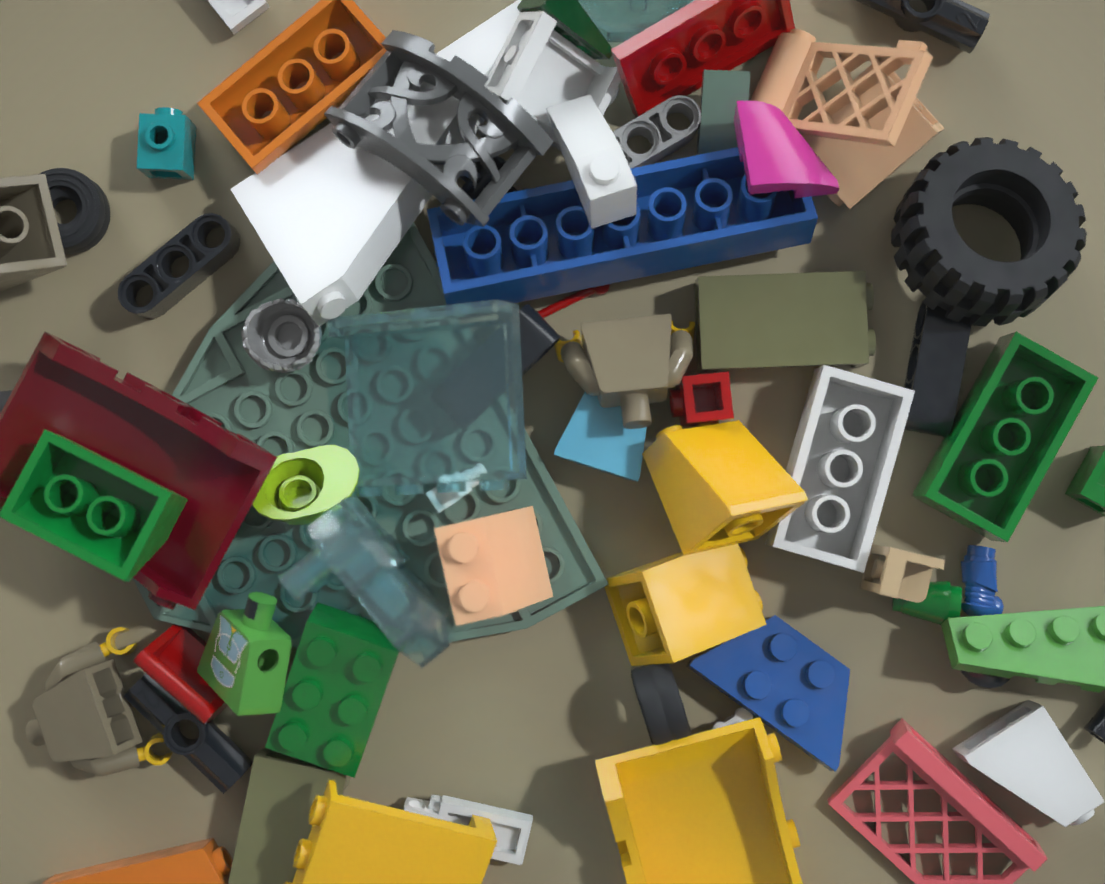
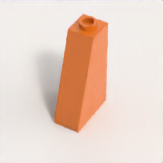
[41,838,233,884]

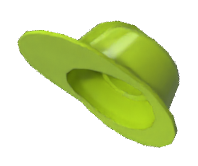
[252,445,360,525]

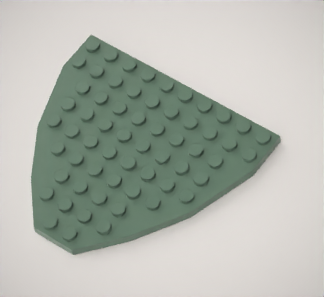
[133,222,609,651]

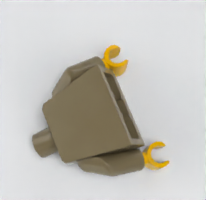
[554,314,695,429]
[26,627,172,776]

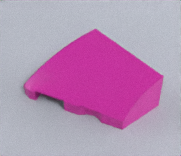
[733,101,839,198]

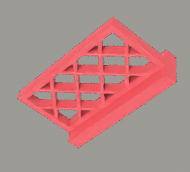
[827,718,1047,884]

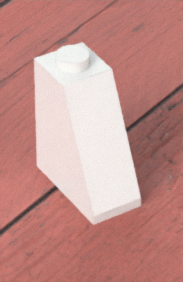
[952,700,1105,827]

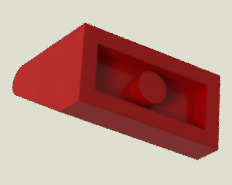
[133,624,227,724]

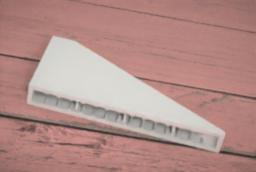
[231,0,522,326]

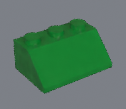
[0,429,188,582]

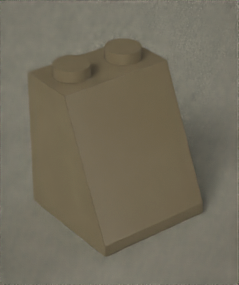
[0,174,67,292]

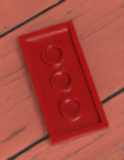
[611,0,795,118]

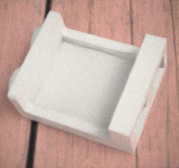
[485,11,621,151]

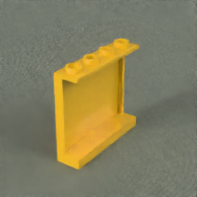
[284,779,497,884]

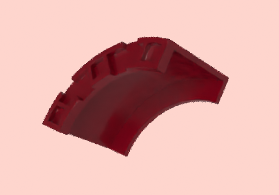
[0,331,277,610]

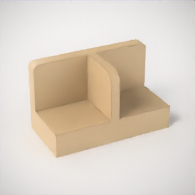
[860,544,945,603]

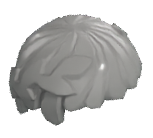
[241,298,322,373]

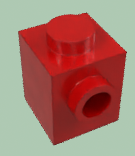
[669,371,734,427]

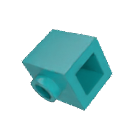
[137,107,196,180]

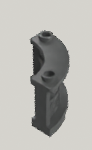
[324,30,554,227]

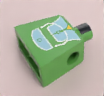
[197,592,292,716]

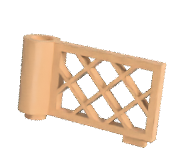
[750,29,933,147]

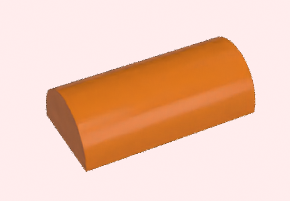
[197,0,387,175]

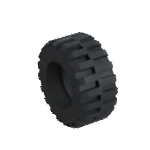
[891,137,1087,327]

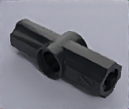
[856,0,990,53]
[123,674,253,794]

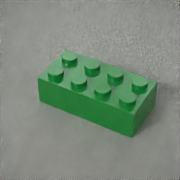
[912,332,1099,542]

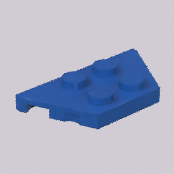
[686,615,850,771]

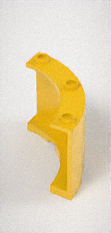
[595,717,803,884]

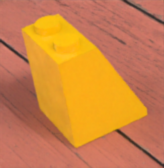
[642,420,808,555]
[604,544,767,666]

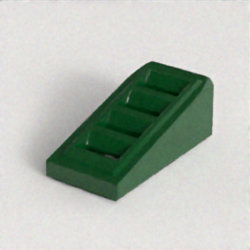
[517,0,613,60]

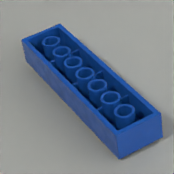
[427,147,818,317]

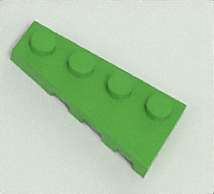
[941,606,1105,693]

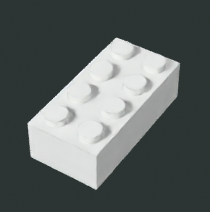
[765,365,915,573]

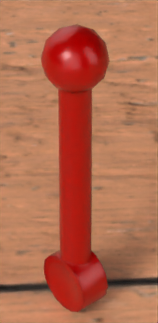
[537,284,610,318]

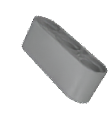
[613,95,701,168]

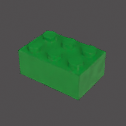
[265,602,406,778]

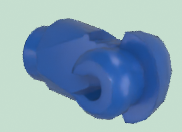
[961,545,1004,616]

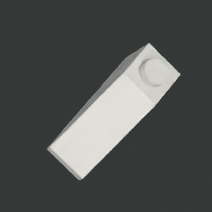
[546,94,637,229]

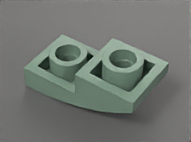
[697,70,751,155]

